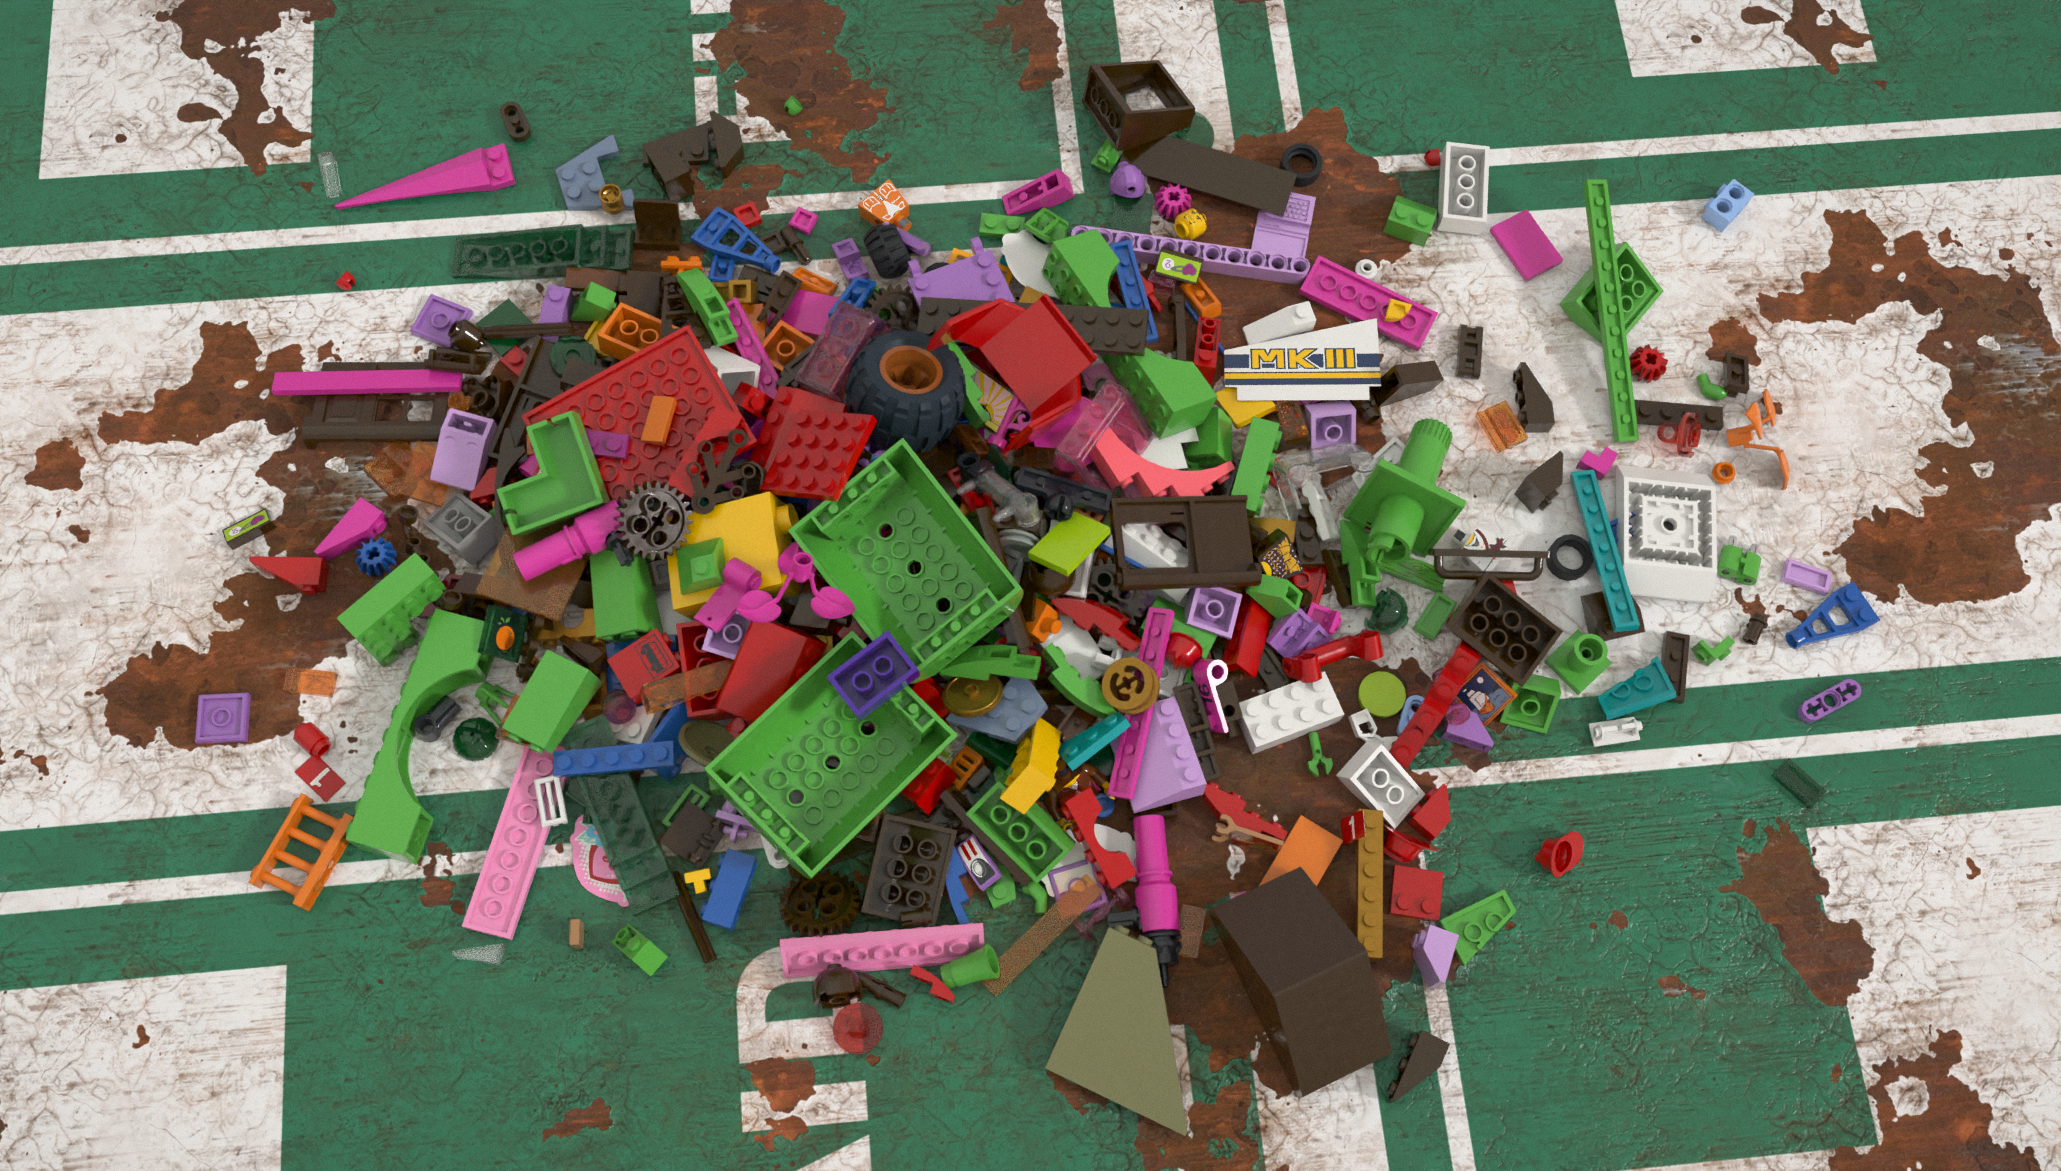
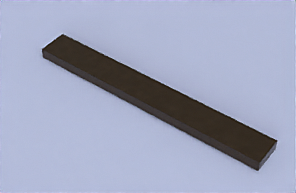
[787,788,975,880]

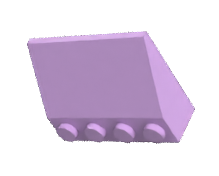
[1110,697,1207,813]

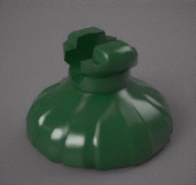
[452,717,500,761]

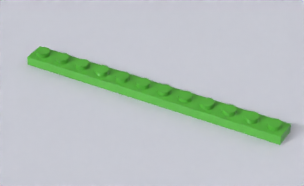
[1583,179,1639,443]

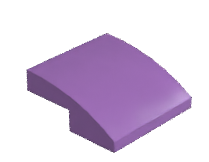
[882,222,932,256]
[1265,607,1333,658]

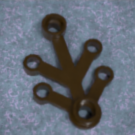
[686,429,756,514]
[516,591,550,684]

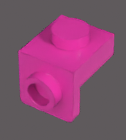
[1305,602,1341,635]

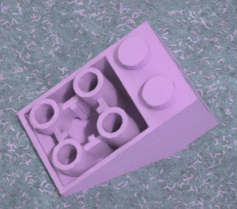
[430,408,498,492]

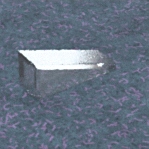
[317,151,342,198]
[451,943,506,966]

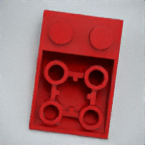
[898,757,958,815]

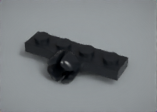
[1014,465,1113,522]

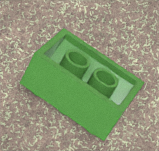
[1138,595,1218,659]

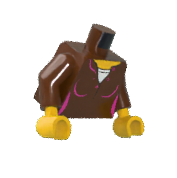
[1044,760,1115,832]

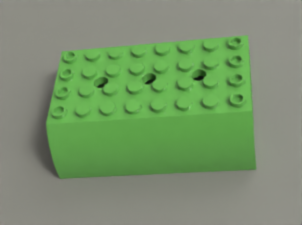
[788,438,1023,684]
[704,631,958,879]

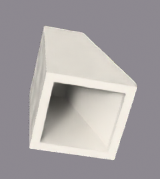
[703,346,760,410]

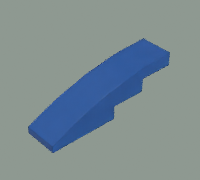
[945,846,970,925]

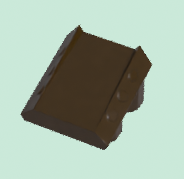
[459,375,514,422]

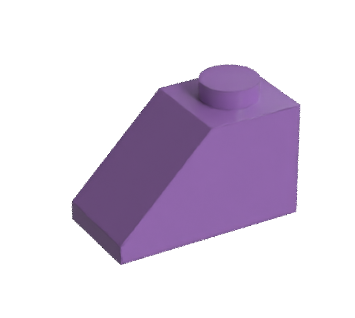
[1441,705,1494,753]

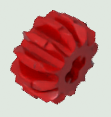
[1629,344,1668,383]

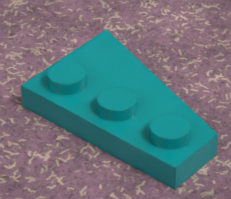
[1598,656,1677,720]
[1058,712,1131,771]

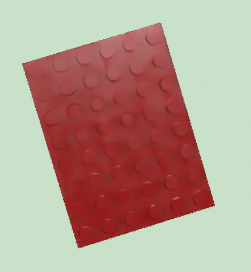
[521,324,758,517]

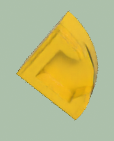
[1384,298,1412,322]

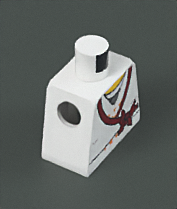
[1451,527,1512,571]

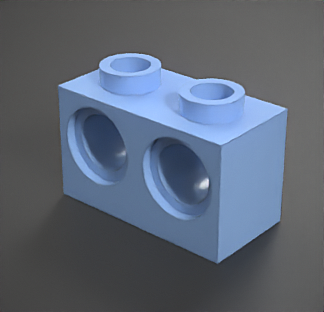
[1701,179,1755,233]

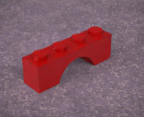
[667,403,745,501]
[1059,786,1137,889]

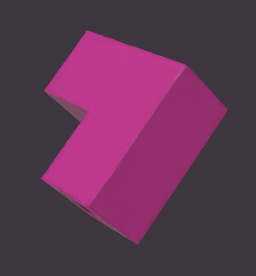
[1577,447,1618,480]

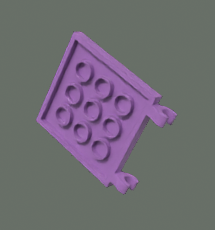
[907,236,1015,351]

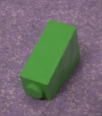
[1184,407,1232,467]

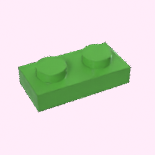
[979,213,1025,239]

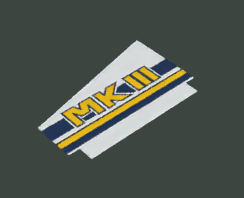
[1224,318,1381,401]

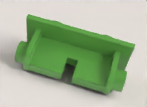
[1091,138,1123,173]

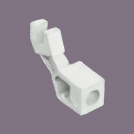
[1348,709,1398,752]

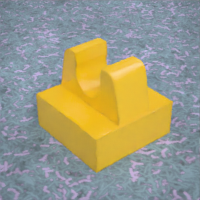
[684,867,713,894]

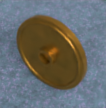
[942,674,1003,718]

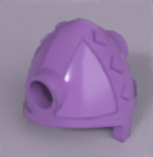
[1110,161,1145,198]

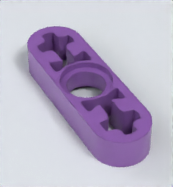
[1797,679,1861,723]

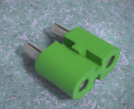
[1717,535,1761,586]

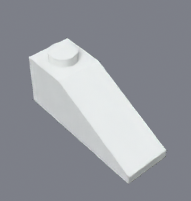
[1242,301,1316,345]

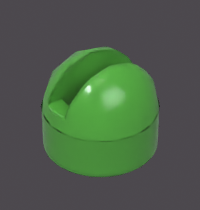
[784,96,803,115]

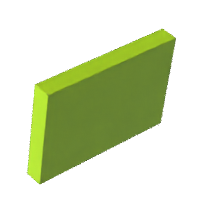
[1028,511,1111,577]

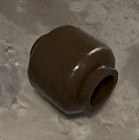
[448,319,485,353]

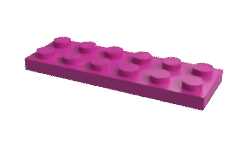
[1298,255,1438,351]

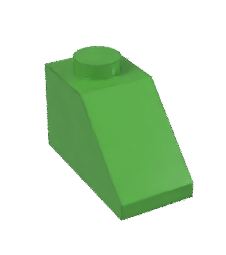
[570,282,617,321]

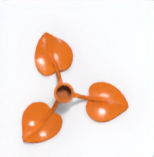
[1726,389,1790,490]

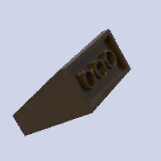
[1082,60,1196,151]

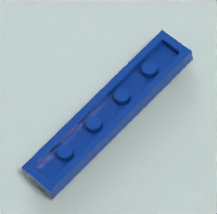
[1109,240,1159,344]
[553,741,677,778]

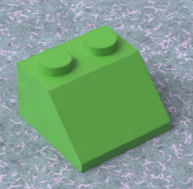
[1383,195,1438,247]
[1500,674,1561,734]

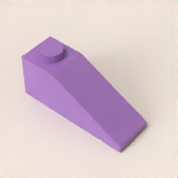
[539,284,575,343]

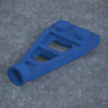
[690,206,782,274]
[1785,582,1880,650]

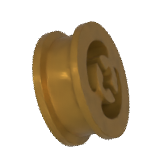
[1102,657,1160,715]

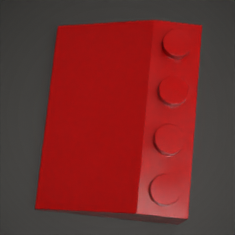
[749,386,847,472]
[715,621,827,722]

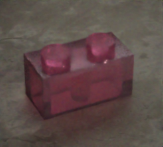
[1148,269,1177,295]

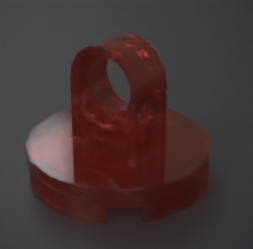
[1657,412,1701,458]
[833,1003,884,1055]

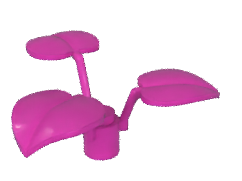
[736,542,855,623]

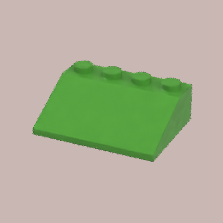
[1559,242,1663,343]

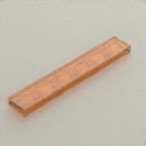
[981,874,1103,997]

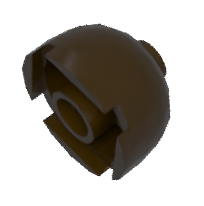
[1028,562,1076,599]
[812,964,864,1009]

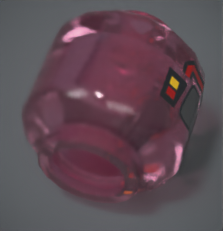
[601,689,636,725]

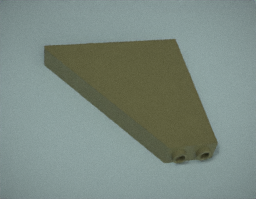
[1045,924,1188,1136]

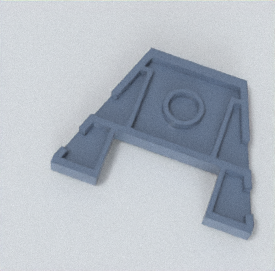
[555,135,635,211]
[946,676,1048,745]

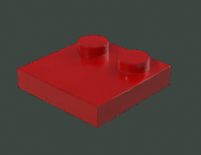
[1388,865,1443,922]

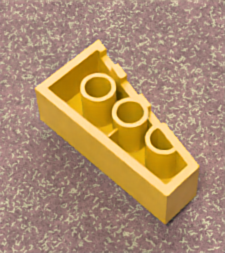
[1000,718,1061,814]

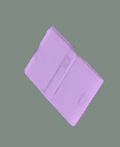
[1251,192,1316,258]

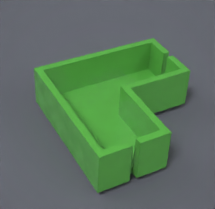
[496,411,610,536]
[337,553,447,668]

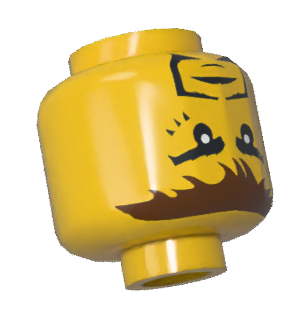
[1174,208,1207,240]

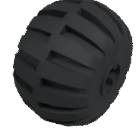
[863,223,911,279]

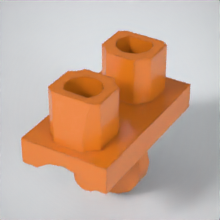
[661,256,703,288]

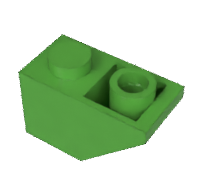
[1246,574,1303,619]
[611,923,668,976]

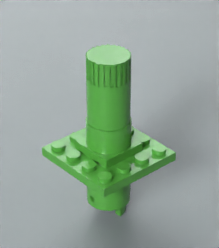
[1342,418,1466,567]

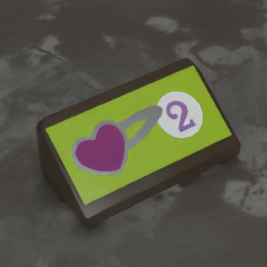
[1154,247,1204,285]
[222,508,277,550]

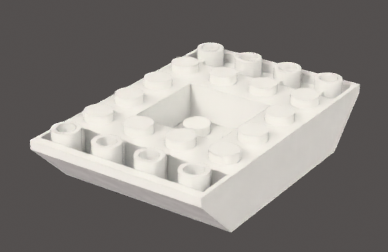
[1615,465,1717,604]

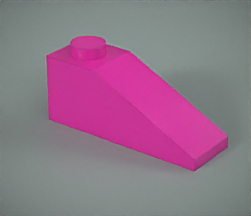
[1002,168,1075,216]
[314,497,389,561]

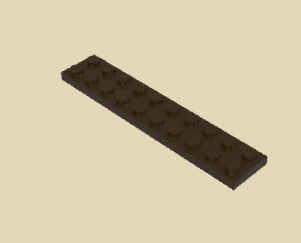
[917,297,1149,356]

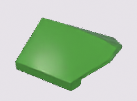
[1023,207,1068,244]

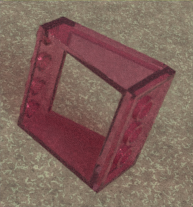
[794,300,891,413]
[1054,379,1153,496]

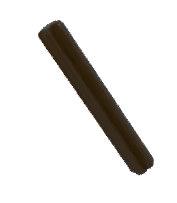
[483,322,573,339]
[667,871,717,964]

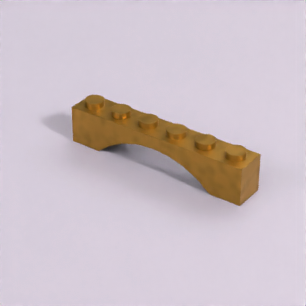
[1353,809,1383,962]

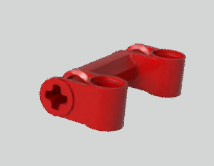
[1282,629,1384,683]

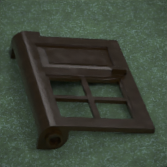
[302,362,450,449]

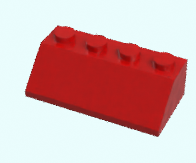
[676,620,736,721]

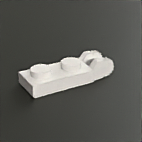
[1301,479,1340,542]

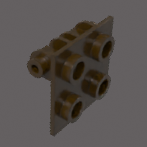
[660,800,725,869]

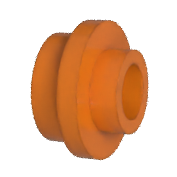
[1712,462,1735,484]

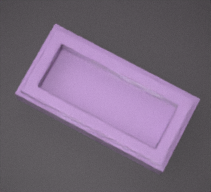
[1780,558,1832,596]

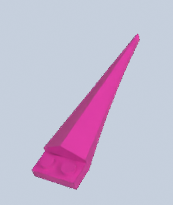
[334,143,516,210]

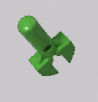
[1307,732,1333,778]

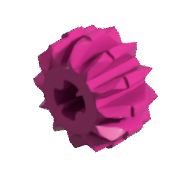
[1154,183,1191,221]

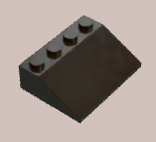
[1446,572,1563,687]
[860,813,957,927]

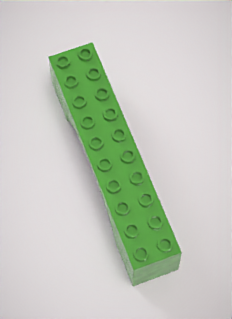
[1041,229,1218,440]
[346,609,498,865]

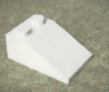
[1036,614,1106,681]
[1336,741,1425,829]

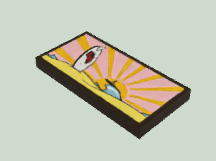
[962,357,1027,440]

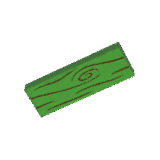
[1379,556,1445,592]

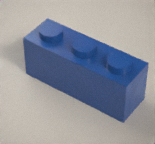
[700,848,758,932]

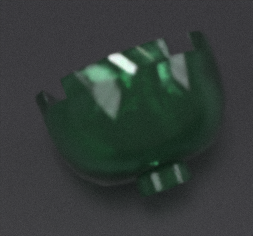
[1364,587,1409,635]

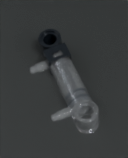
[957,452,1040,527]

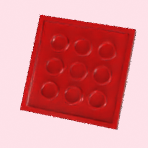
[760,410,877,502]

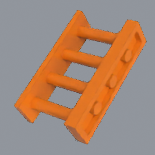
[248,793,354,912]

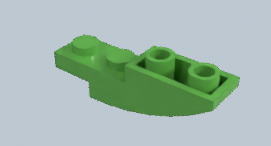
[676,268,739,347]
[1339,519,1381,609]
[1040,643,1117,719]
[940,645,1041,681]

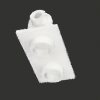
[1588,717,1643,747]

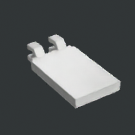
[1090,634,1187,699]

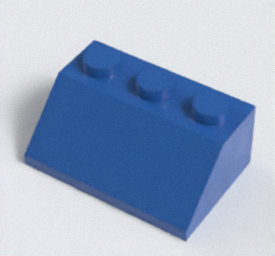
[646,695,699,782]

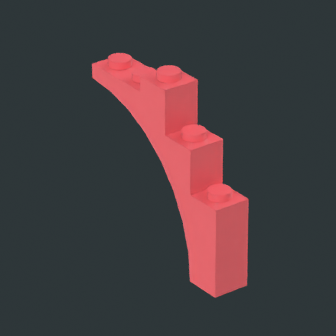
[1082,425,1235,497]

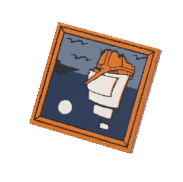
[1454,661,1518,727]

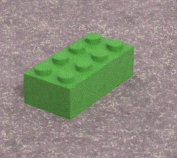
[1231,417,1282,517]
[966,773,1076,884]

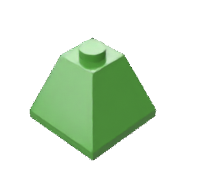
[676,537,726,595]

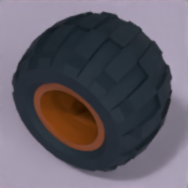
[845,329,966,453]

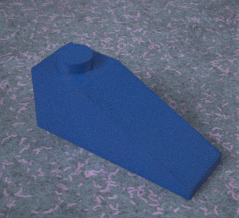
[828,277,876,340]

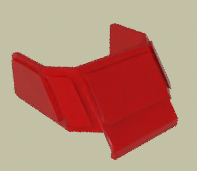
[926,293,1098,451]

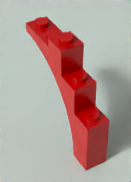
[1389,640,1481,769]

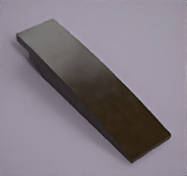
[1119,135,1297,218]

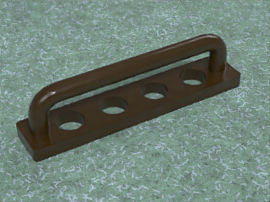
[1428,549,1550,581]

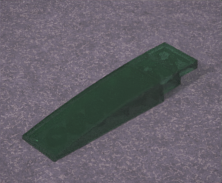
[452,224,634,279]
[561,713,682,917]

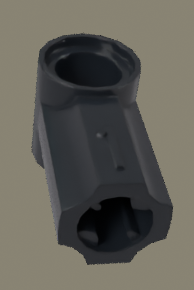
[414,695,462,743]

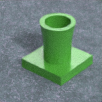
[1544,630,1612,695]

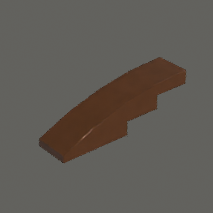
[565,267,626,301]

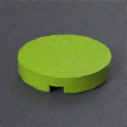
[1358,671,1406,719]

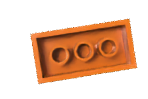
[597,302,679,361]
[762,320,851,402]

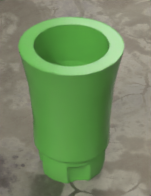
[940,944,1000,988]

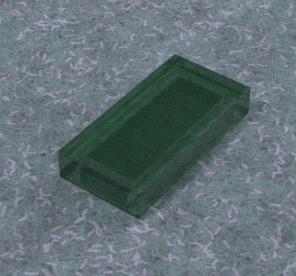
[1771,758,1826,809]

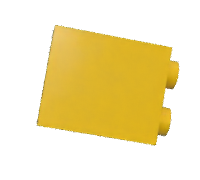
[666,492,800,621]

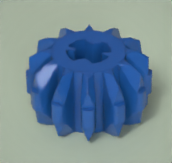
[355,537,397,578]

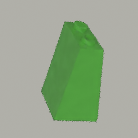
[589,547,664,643]
[502,650,603,754]

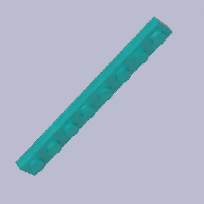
[1570,469,1640,632]

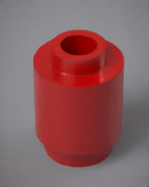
[293,722,331,758]

